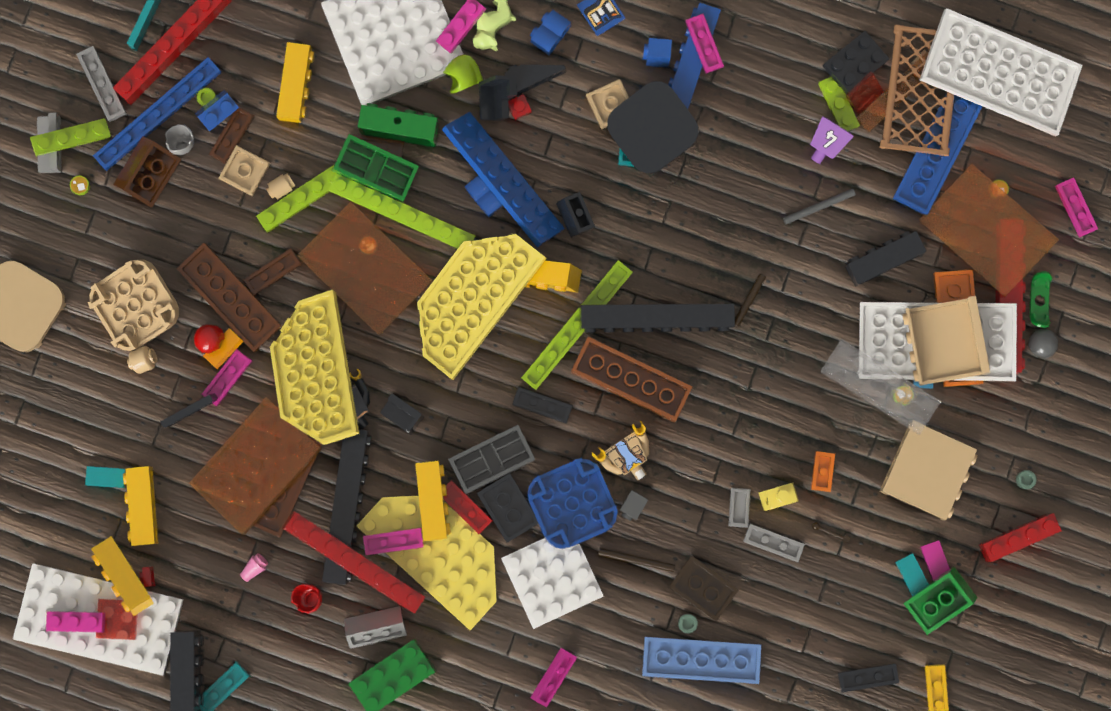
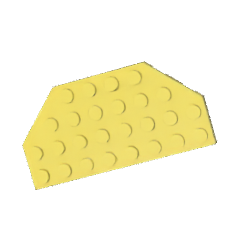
[417,234,547,380]
[270,289,359,445]
[357,496,497,630]

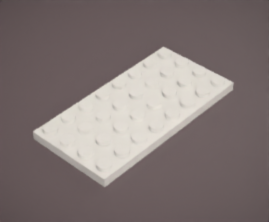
[919,8,1083,136]
[859,302,1017,381]
[13,563,184,676]

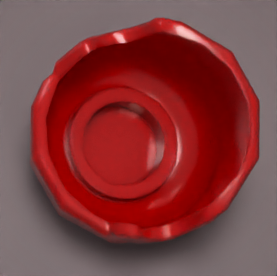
[194,324,225,354]
[291,583,322,614]

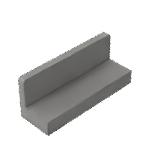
[37,113,62,173]
[344,606,407,649]

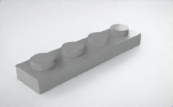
[76,46,127,122]

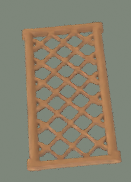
[880,25,954,157]

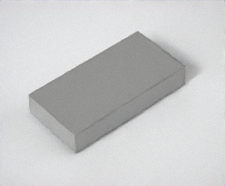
[728,488,751,528]

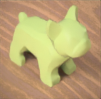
[472,0,516,51]

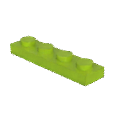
[30,118,111,156]

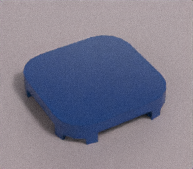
[527,458,618,549]

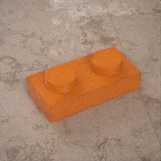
[811,451,835,492]

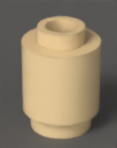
[266,173,296,200]

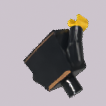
[349,369,370,430]

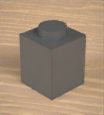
[620,490,648,521]

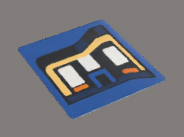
[577,0,625,36]

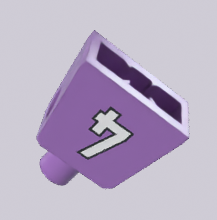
[810,116,854,164]

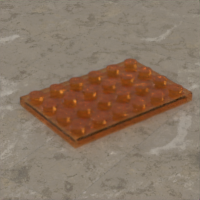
[919,164,1059,297]
[297,202,433,336]
[189,397,322,535]

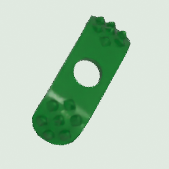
[1030,271,1052,328]

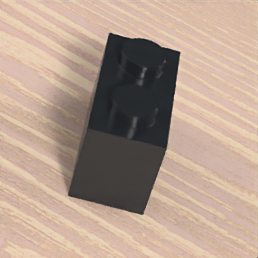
[556,192,595,238]

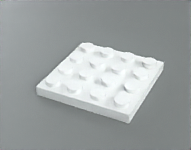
[501,538,603,629]

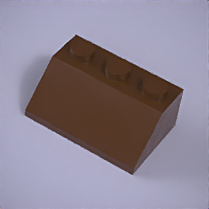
[113,136,181,208]

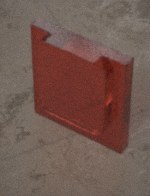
[846,72,884,115]

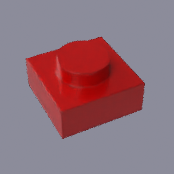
[508,94,532,120]
[140,566,156,587]

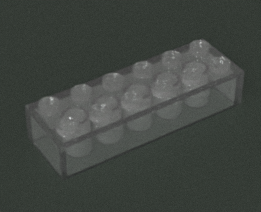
[820,339,941,436]

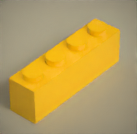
[276,42,314,123]
[415,461,451,541]
[123,466,159,546]
[91,536,154,616]

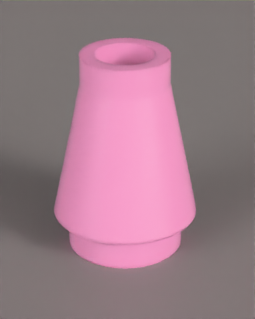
[240,553,268,582]

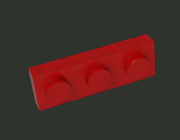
[443,480,492,534]

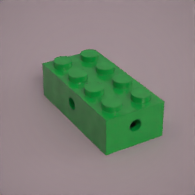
[357,103,439,148]
[332,134,419,202]
[348,639,436,711]

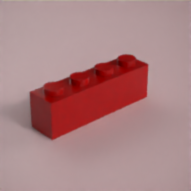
[978,513,1062,562]

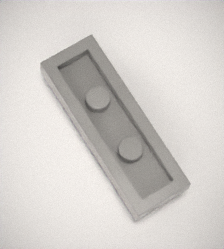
[743,524,805,562]

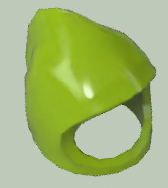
[443,55,483,94]

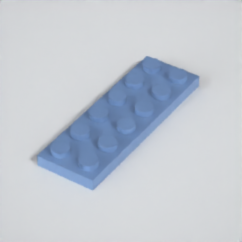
[642,637,761,684]

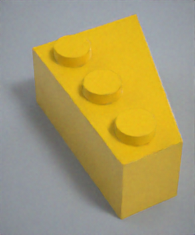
[525,261,582,293]

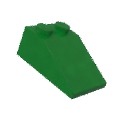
[903,566,978,635]

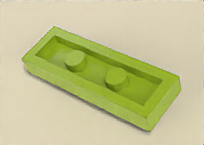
[818,77,860,132]

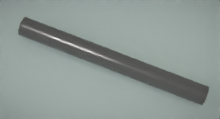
[783,188,856,224]

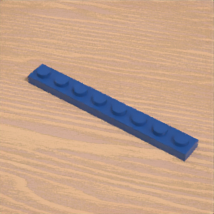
[93,57,222,171]

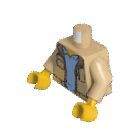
[592,421,649,481]

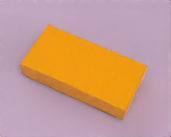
[203,328,244,369]

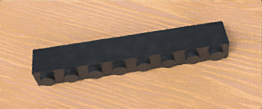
[579,304,735,333]
[322,430,372,585]

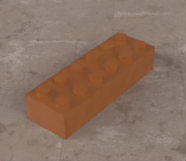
[571,337,692,423]

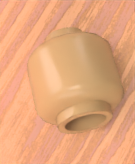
[127,346,158,374]

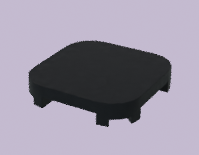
[607,81,699,174]

